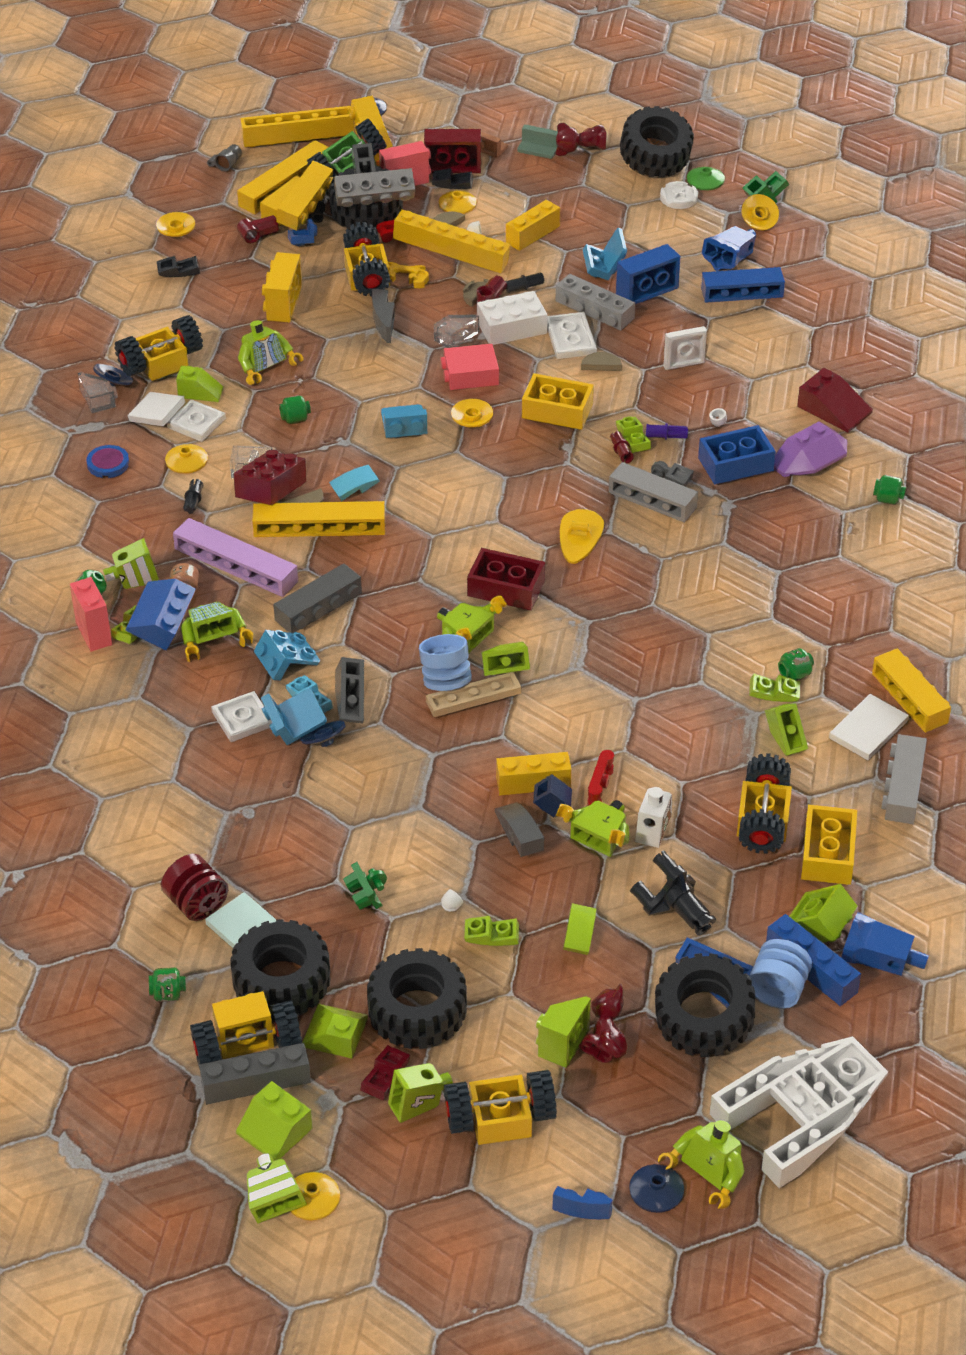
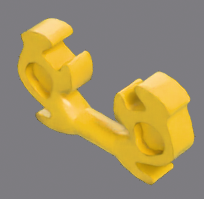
[388,262,429,288]

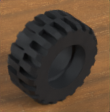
[620,106,694,178]
[329,166,403,230]
[230,919,331,1015]
[367,948,467,1049]
[655,953,755,1057]

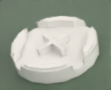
[660,181,698,209]

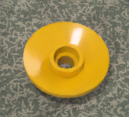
[439,190,477,214]
[741,194,779,231]
[156,212,195,237]
[451,399,493,427]
[165,444,208,474]
[290,1172,340,1221]

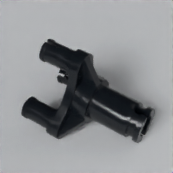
[630,851,716,936]

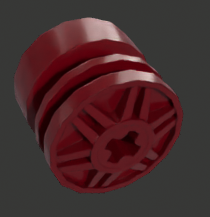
[161,853,229,921]

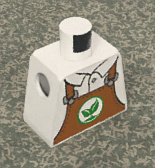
[635,787,672,848]

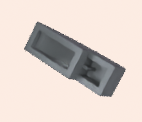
[372,289,395,343]
[495,802,544,857]

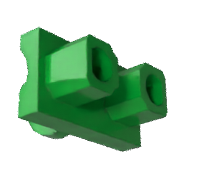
[343,862,387,910]

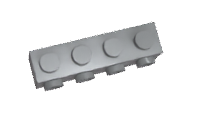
[334,168,415,207]
[555,274,635,330]

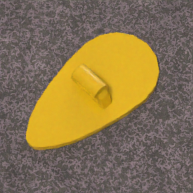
[560,509,604,564]

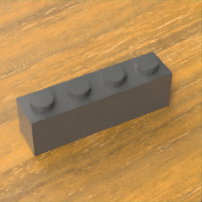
[273,564,362,633]
[199,1043,311,1105]

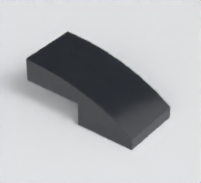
[432,168,474,189]
[157,256,200,277]

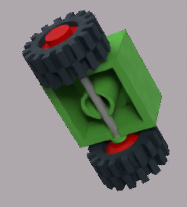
[307,118,387,178]

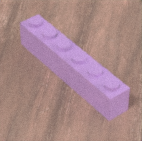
[173,518,298,597]

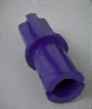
[646,423,688,440]

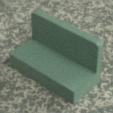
[517,124,558,159]

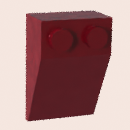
[797,368,873,433]

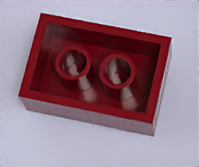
[424,129,481,173]
[234,450,307,505]
[467,547,545,611]

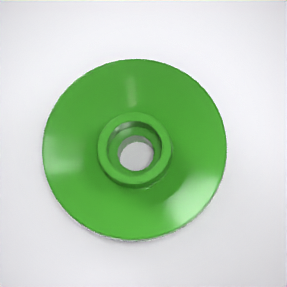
[687,167,725,190]

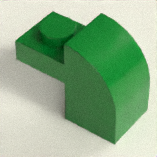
[742,171,790,203]

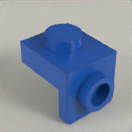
[288,218,317,246]

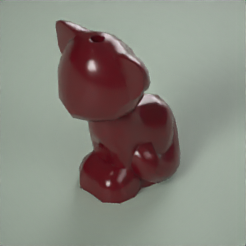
[556,123,607,156]
[579,984,627,1063]

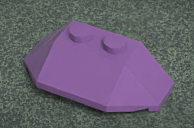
[774,421,847,477]

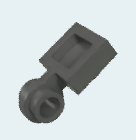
[651,461,694,487]

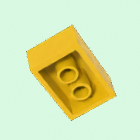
[262,252,302,322]
[522,373,594,430]
[801,804,857,885]

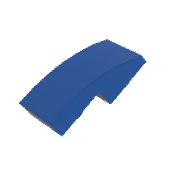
[552,1186,613,1220]

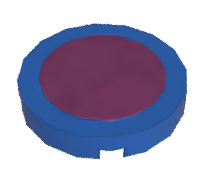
[86,445,129,478]

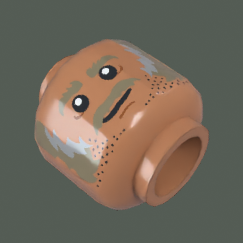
[170,563,199,593]

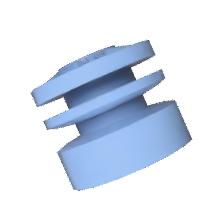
[419,634,472,691]
[749,939,812,1009]

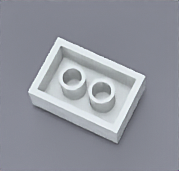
[477,291,547,345]

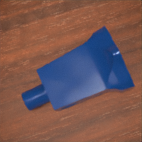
[702,226,756,271]
[841,912,929,976]

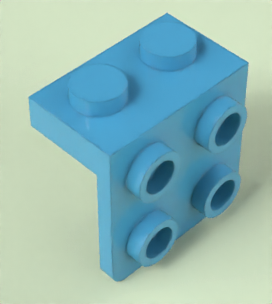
[583,228,627,280]
[381,404,428,438]
[254,630,320,681]
[261,688,327,745]

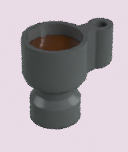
[207,144,242,171]

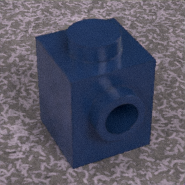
[533,774,572,818]

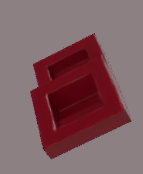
[360,1045,411,1101]

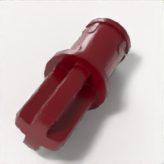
[610,431,634,464]

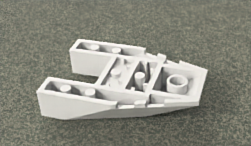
[710,1036,888,1188]

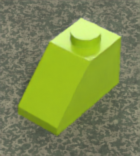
[176,366,223,402]
[481,642,530,676]
[765,703,808,756]

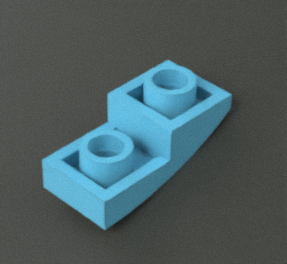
[329,465,380,501]
[286,675,333,713]

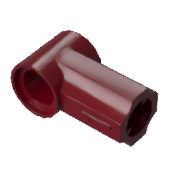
[237,215,279,244]
[477,275,507,302]

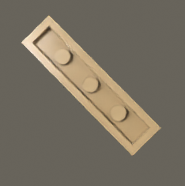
[426,672,521,717]

